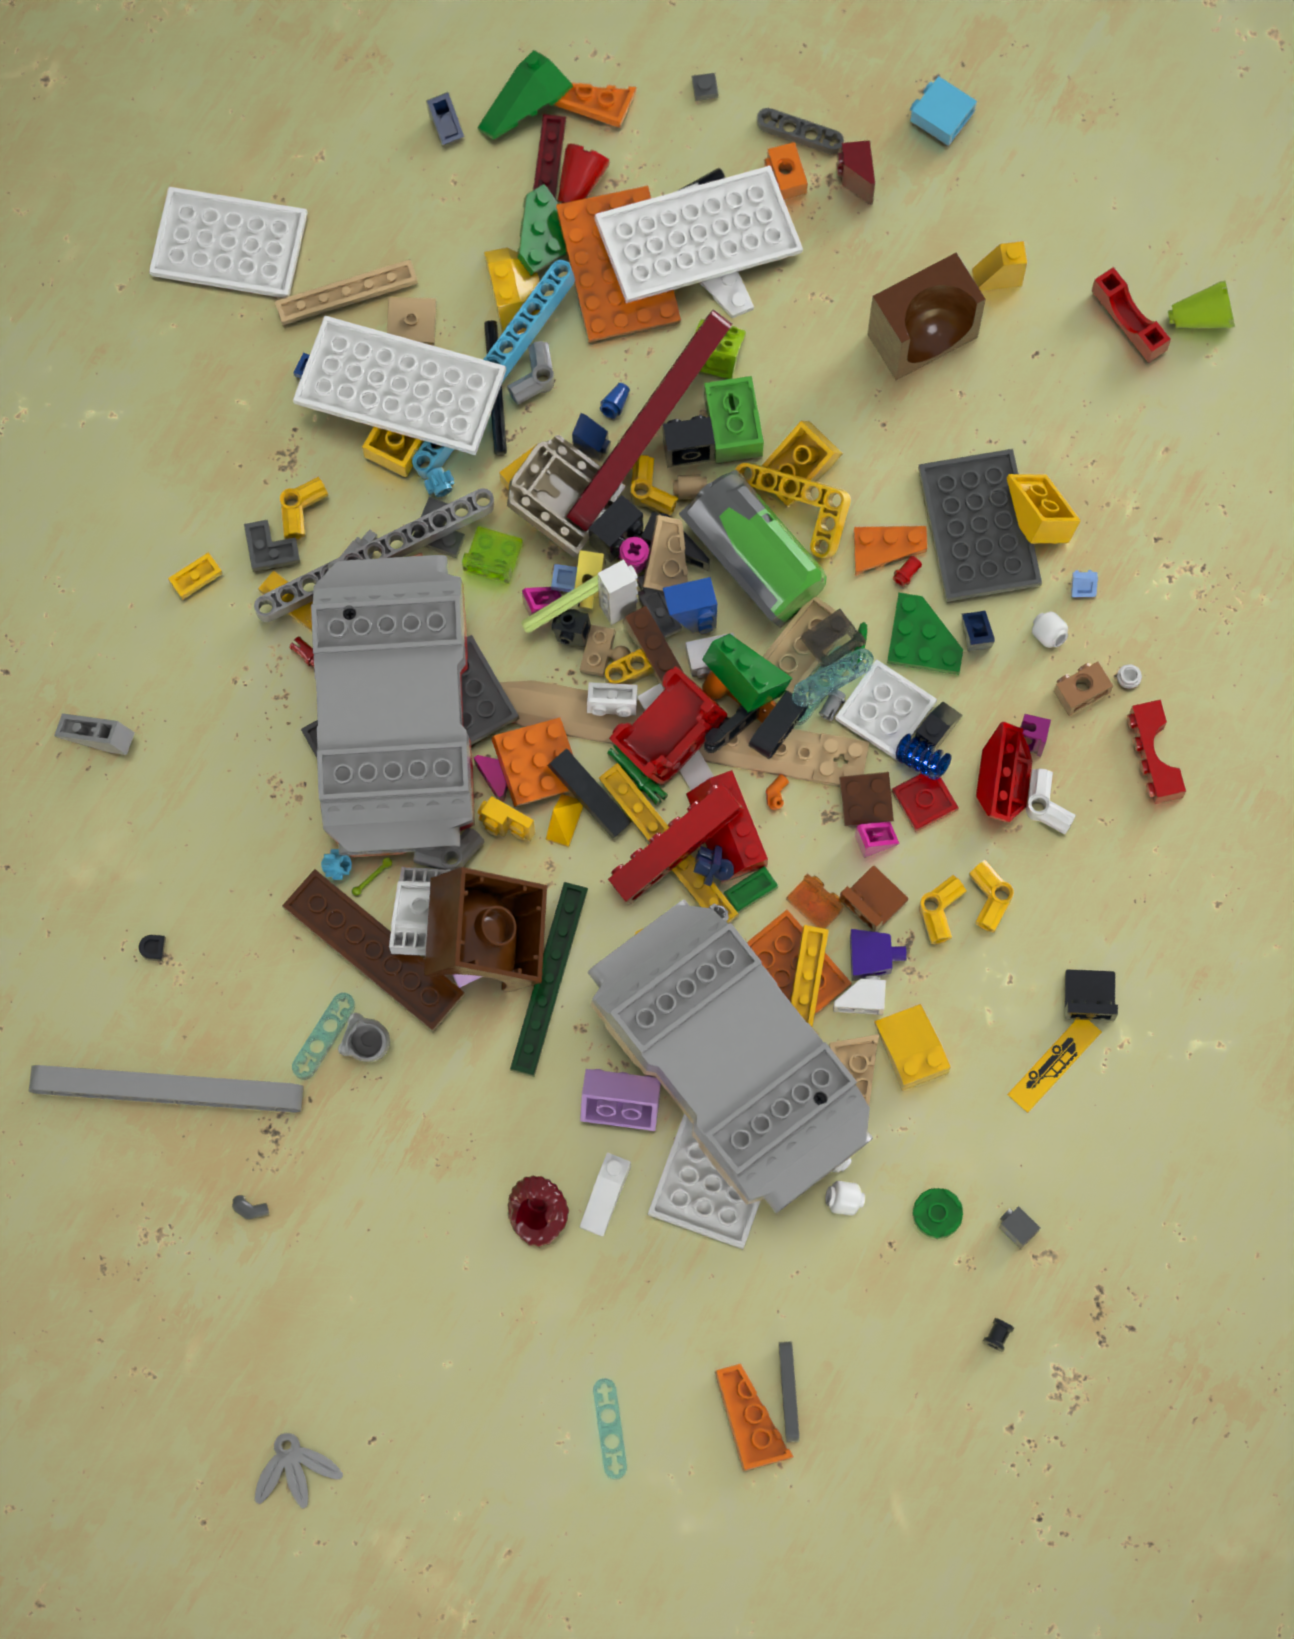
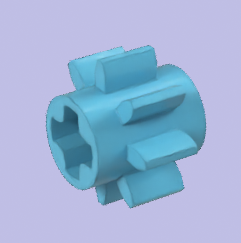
[424,467,455,497]
[321,849,352,880]

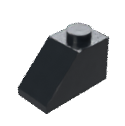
[914,701,963,754]

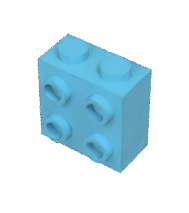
[910,76,977,146]

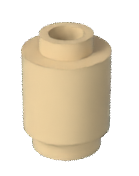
[673,475,707,499]

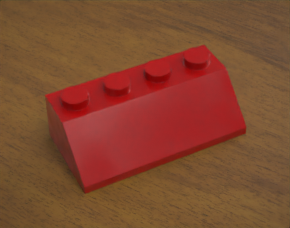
[686,770,768,884]

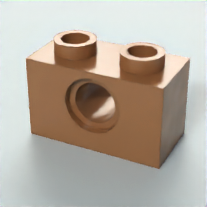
[1054,661,1113,715]

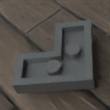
[413,497,465,558]
[244,520,300,572]

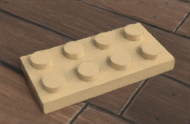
[763,596,852,695]

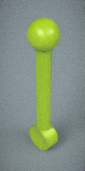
[352,858,392,896]

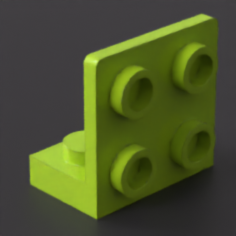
[695,319,746,379]

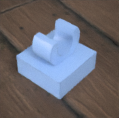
[551,564,577,592]
[1071,570,1098,597]

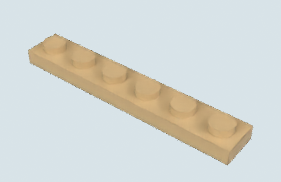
[275,259,418,325]

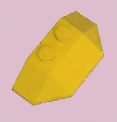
[484,247,540,334]

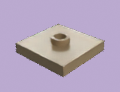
[387,297,436,346]

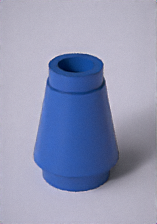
[600,383,630,419]

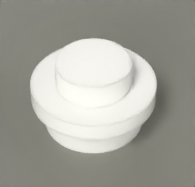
[1117,664,1142,689]

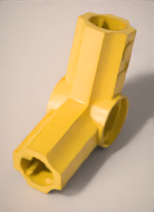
[630,455,678,516]
[280,476,329,540]
[969,860,1014,933]
[919,875,967,944]

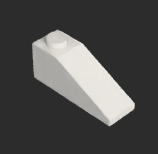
[580,1153,631,1237]

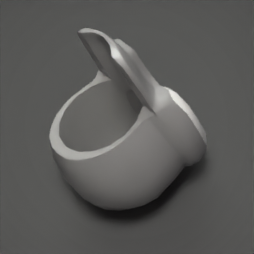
[338,1013,390,1062]

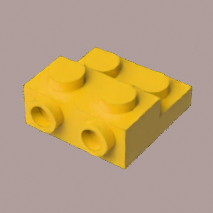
[477,796,535,841]

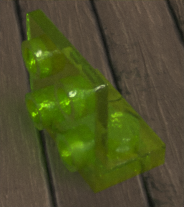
[462,526,523,584]

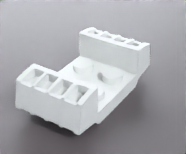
[389,867,451,956]

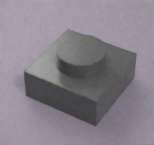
[692,73,718,101]

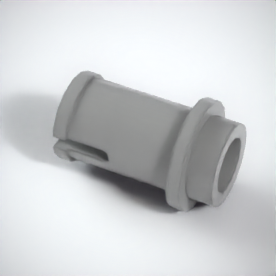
[818,688,846,721]

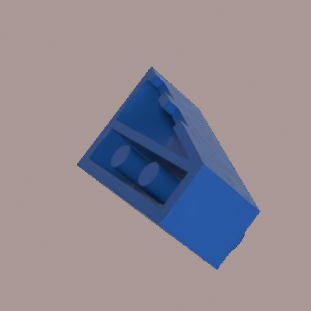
[663,577,718,634]

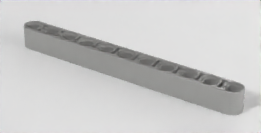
[254,488,494,622]
[29,1065,304,1112]

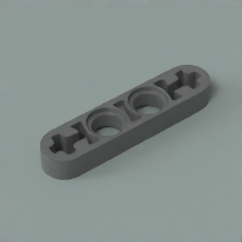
[757,108,844,154]
[779,1341,799,1443]

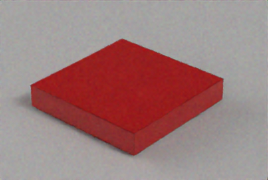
[891,766,959,832]

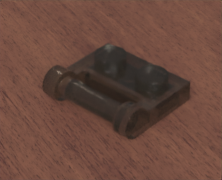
[801,609,866,671]

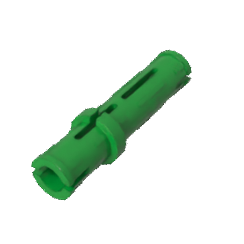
[607,744,668,805]

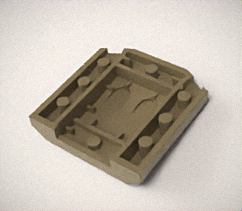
[507,435,626,558]

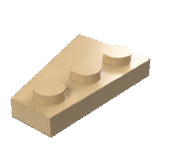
[829,1034,879,1106]

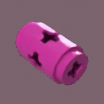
[619,537,649,574]

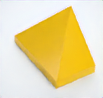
[546,794,584,847]

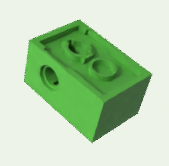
[704,376,764,464]

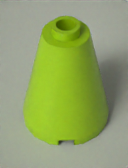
[1168,281,1235,328]

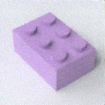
[580,1069,661,1131]

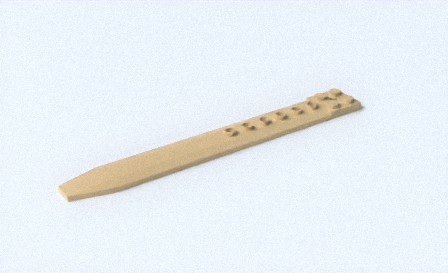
[500,680,869,787]

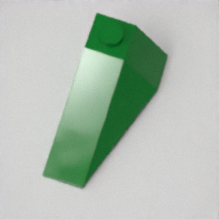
[477,50,573,140]

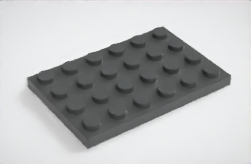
[918,449,1042,602]

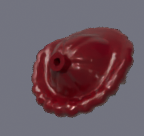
[507,1176,569,1247]

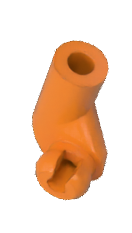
[765,774,789,810]

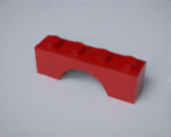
[1091,267,1171,363]
[1127,699,1186,804]

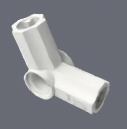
[1026,768,1076,835]

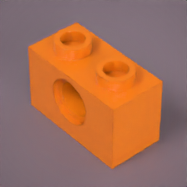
[764,142,808,199]

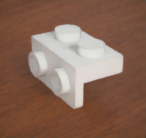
[587,682,638,717]

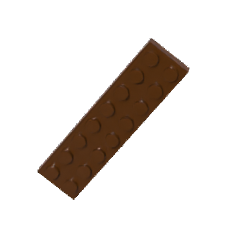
[282,869,465,1032]

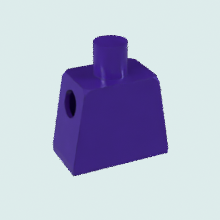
[850,929,907,981]

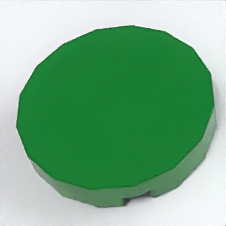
[912,1188,963,1239]

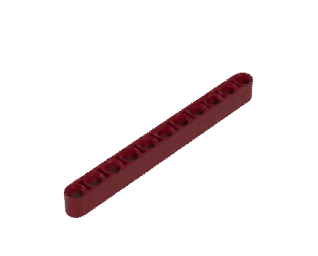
[566,309,732,532]

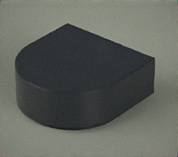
[139,935,166,962]

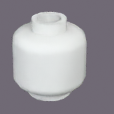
[1032,612,1068,648]
[826,1181,865,1215]

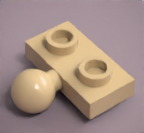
[579,625,630,677]

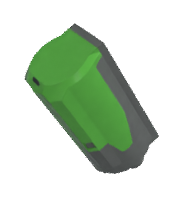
[679,470,827,628]

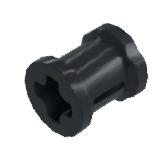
[983,1318,1014,1352]

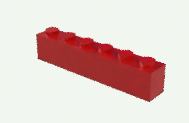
[608,784,745,904]

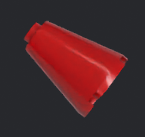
[557,143,610,204]

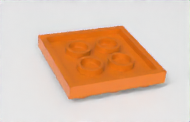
[491,717,573,807]

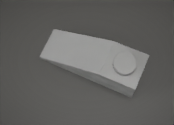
[54,713,135,755]

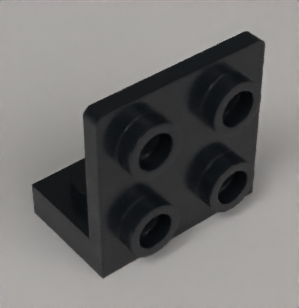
[1064,969,1118,1021]

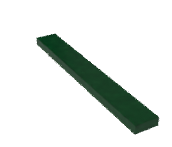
[510,882,588,1077]

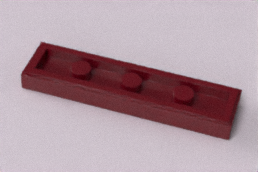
[533,114,566,199]

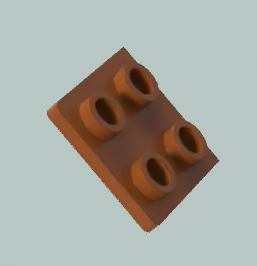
[839,866,908,932]

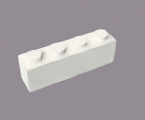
[598,560,638,625]

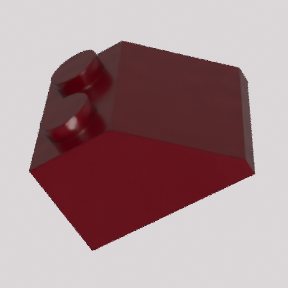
[836,140,875,204]

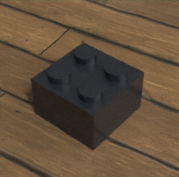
[663,415,715,468]
[589,495,643,563]

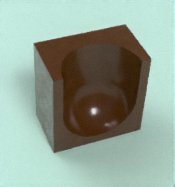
[867,253,986,380]
[424,867,547,992]

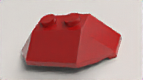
[976,722,1033,823]

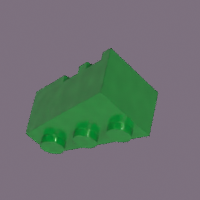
[702,633,793,712]

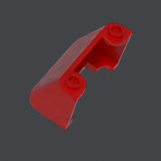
[609,666,728,785]

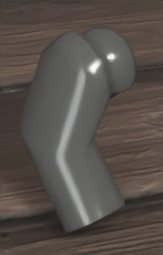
[232,1195,269,1220]

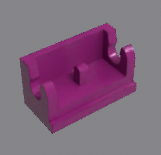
[1020,714,1051,757]

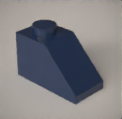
[572,413,611,461]

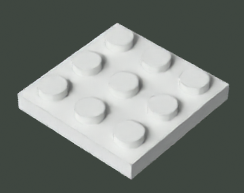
[835,659,937,760]

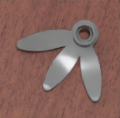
[255,1433,343,1508]

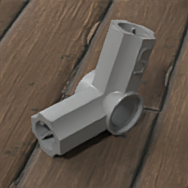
[507,341,554,405]
[414,828,485,870]

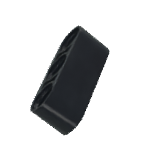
[748,691,809,759]

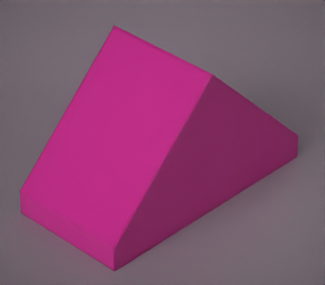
[522,587,562,616]
[474,755,508,802]
[855,822,900,858]

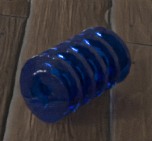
[896,733,952,780]

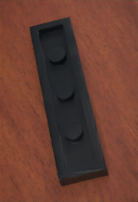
[547,748,632,839]

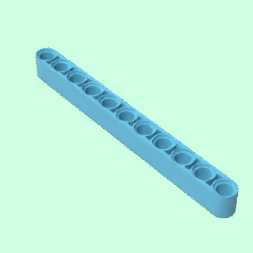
[412,260,575,479]

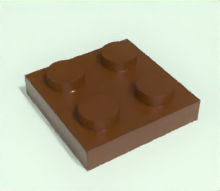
[839,772,894,826]

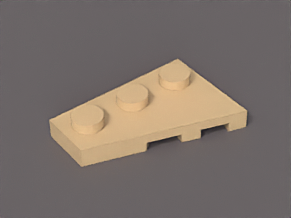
[642,515,688,591]

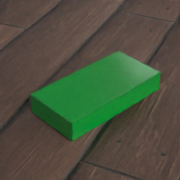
[723,866,778,913]

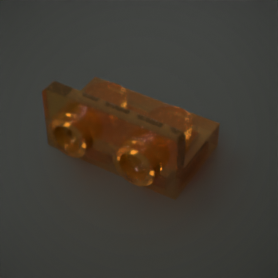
[786,873,843,929]

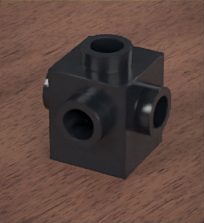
[552,609,591,646]

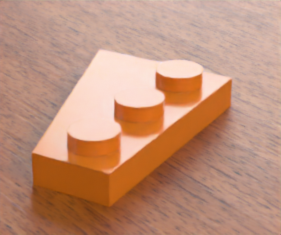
[854,526,927,576]

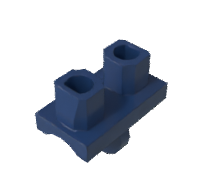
[693,845,734,887]

